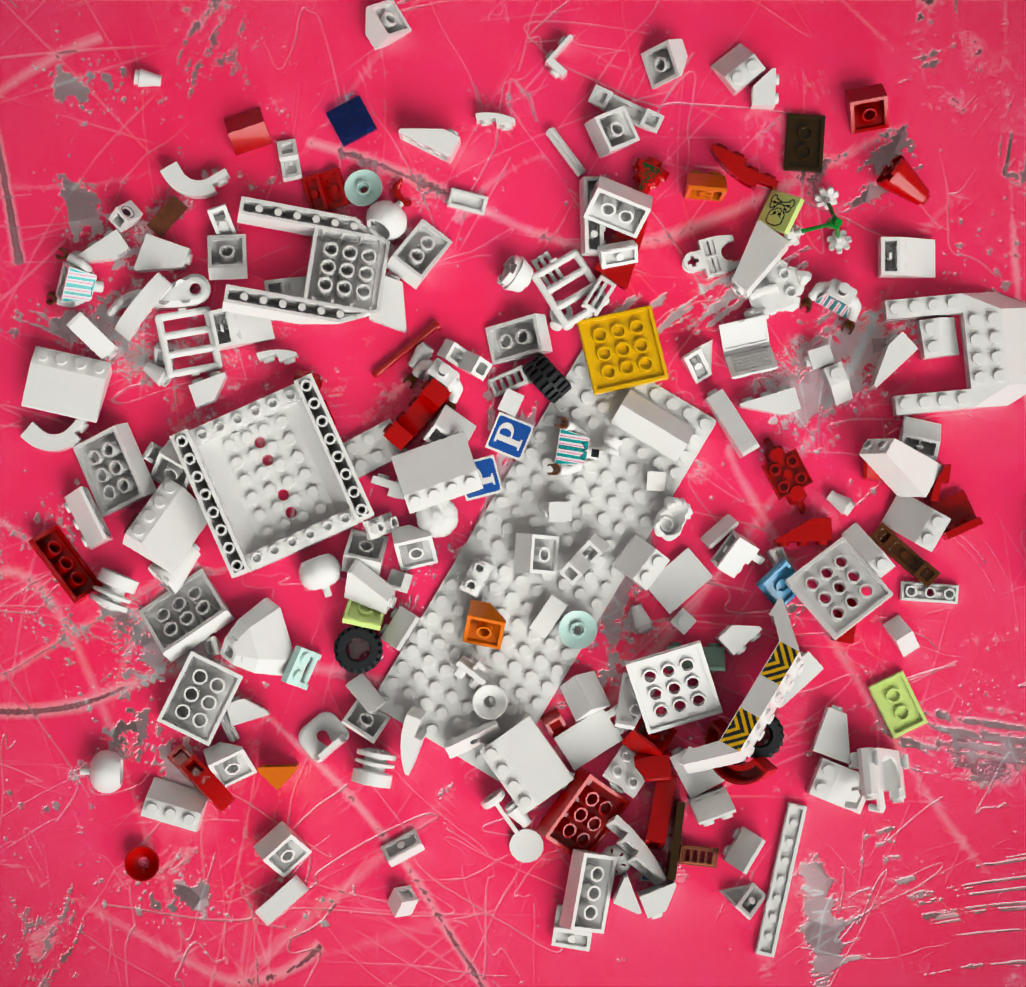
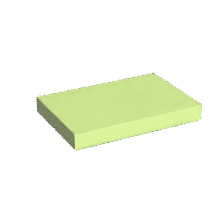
[868,670,928,739]

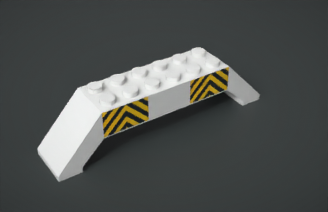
[679,598,804,774]

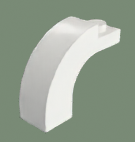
[160,161,231,199]
[20,419,89,452]

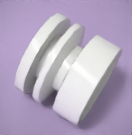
[89,567,139,613]
[351,747,397,789]

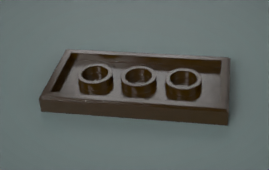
[665,799,685,880]

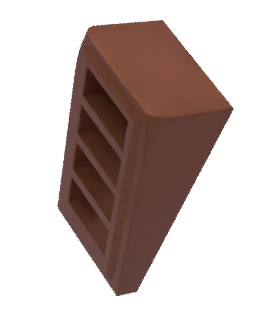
[678,844,719,868]

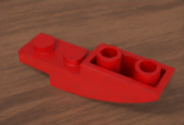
[709,143,779,191]
[167,744,235,813]

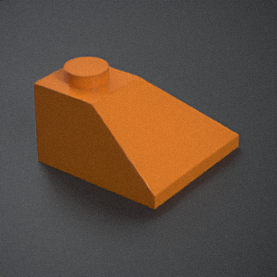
[463,599,506,649]

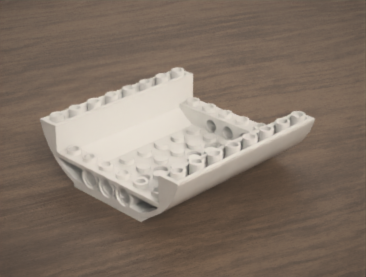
[169,373,375,578]

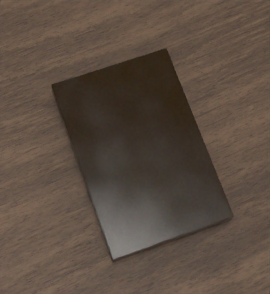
[783,113,826,173]

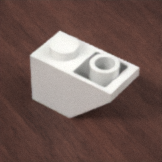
[750,68,779,110]
[188,371,228,408]

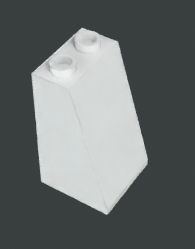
[859,438,943,497]

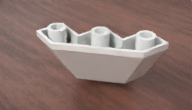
[220,597,293,676]

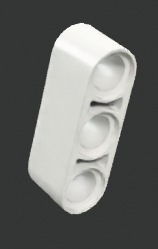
[255,875,309,926]

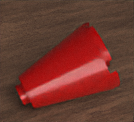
[876,154,930,205]

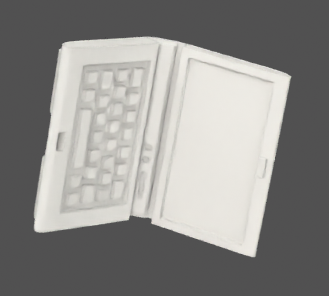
[719,314,778,379]

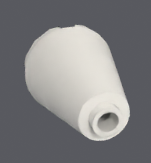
[148,543,201,594]

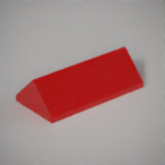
[28,524,102,603]

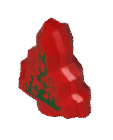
[632,157,670,195]

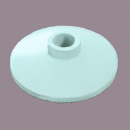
[344,169,382,206]
[559,611,597,649]

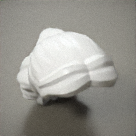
[653,496,693,541]

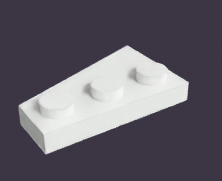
[615,672,656,730]

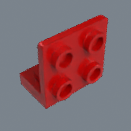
[929,490,983,540]

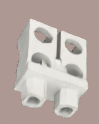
[459,557,494,599]

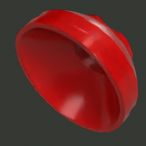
[124,846,160,882]

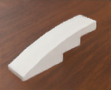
[605,815,666,885]

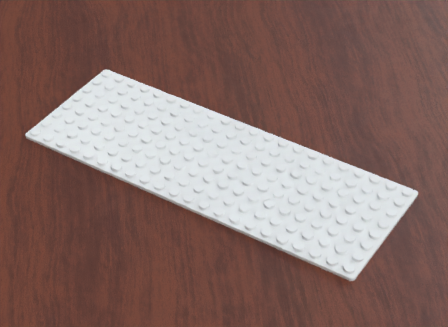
[377,349,716,781]

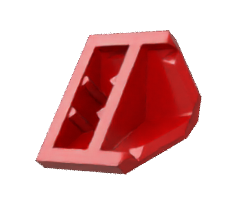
[634,748,672,782]

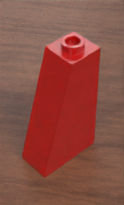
[594,220,648,291]
[643,772,677,851]

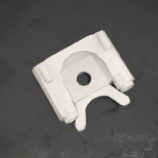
[844,747,910,813]

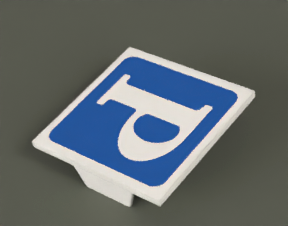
[485,412,535,461]
[465,455,503,501]

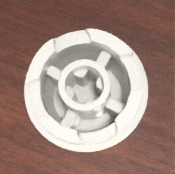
[497,254,533,292]

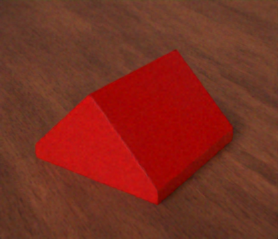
[224,107,272,156]

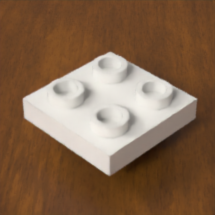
[602,745,645,798]

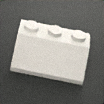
[583,175,653,238]
[64,486,113,549]
[140,777,208,832]

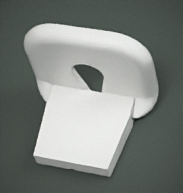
[298,712,349,763]

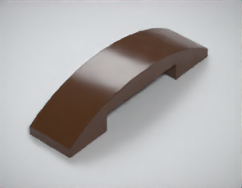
[869,522,940,588]

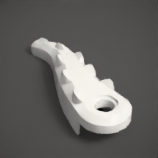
[107,274,211,317]

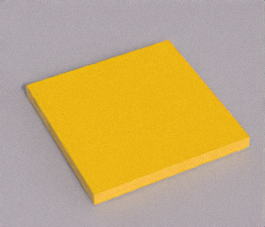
[577,305,669,395]

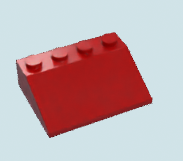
[536,766,630,855]

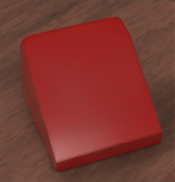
[541,708,568,737]

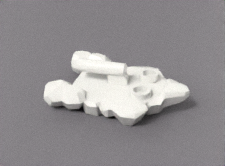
[730,259,812,320]

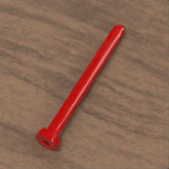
[372,318,443,378]

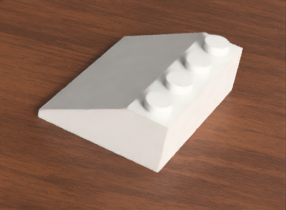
[21,346,112,423]
[72,422,157,517]
[391,431,483,514]
[122,477,207,573]
[138,568,235,662]
[157,650,243,746]
[479,715,574,815]

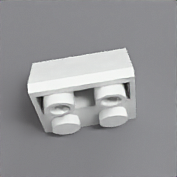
[423,404,477,443]
[898,416,942,461]
[715,625,762,655]

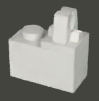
[710,530,765,578]

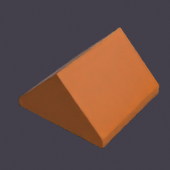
[257,764,300,790]

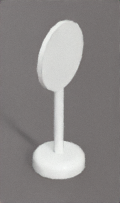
[480,788,544,863]

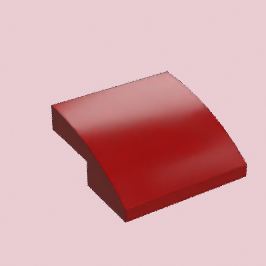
[301,167,350,212]
[924,464,952,502]

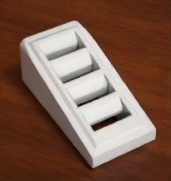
[488,365,532,397]

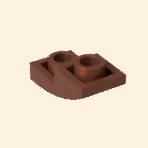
[147,195,188,238]

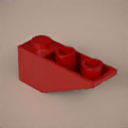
[773,517,833,547]

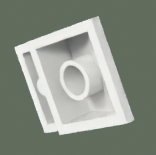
[400,705,427,776]

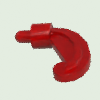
[392,178,412,206]

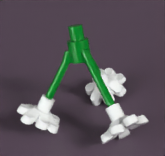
[784,186,852,254]

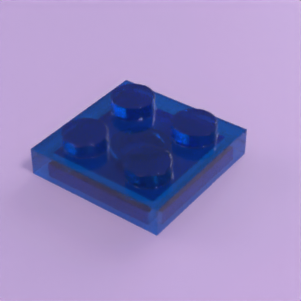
[326,95,377,147]

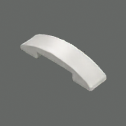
[588,84,665,134]
[114,272,173,341]

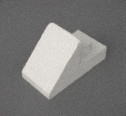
[207,204,237,235]

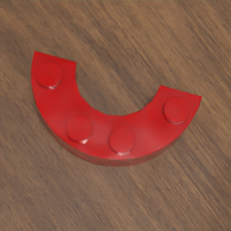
[383,378,451,451]
[704,719,778,785]

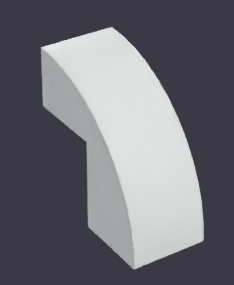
[437,338,493,381]
[559,533,609,586]

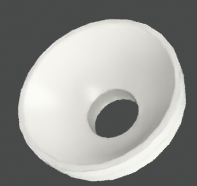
[472,684,507,720]

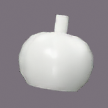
[366,200,407,241]
[416,500,459,538]
[298,553,341,598]
[80,750,123,793]

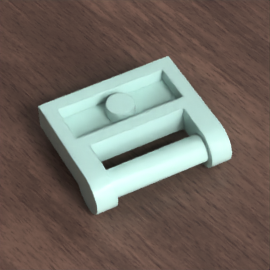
[281,645,322,690]

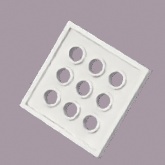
[785,536,893,640]
[625,640,723,735]

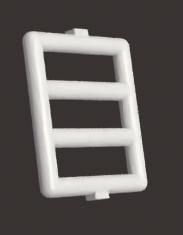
[531,249,610,329]
[155,306,223,378]

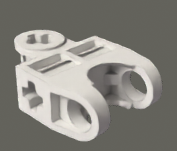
[682,235,740,280]

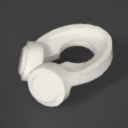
[549,300,575,331]

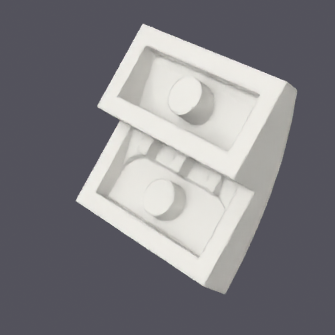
[551,904,592,952]

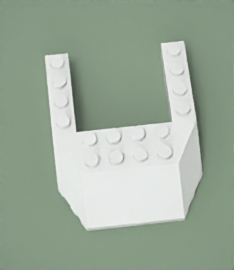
[222,196,390,324]
[881,292,1026,417]

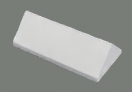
[610,390,696,462]

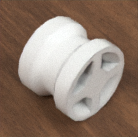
[600,436,622,456]

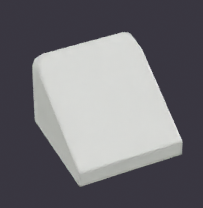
[154,342,176,366]
[646,471,666,492]

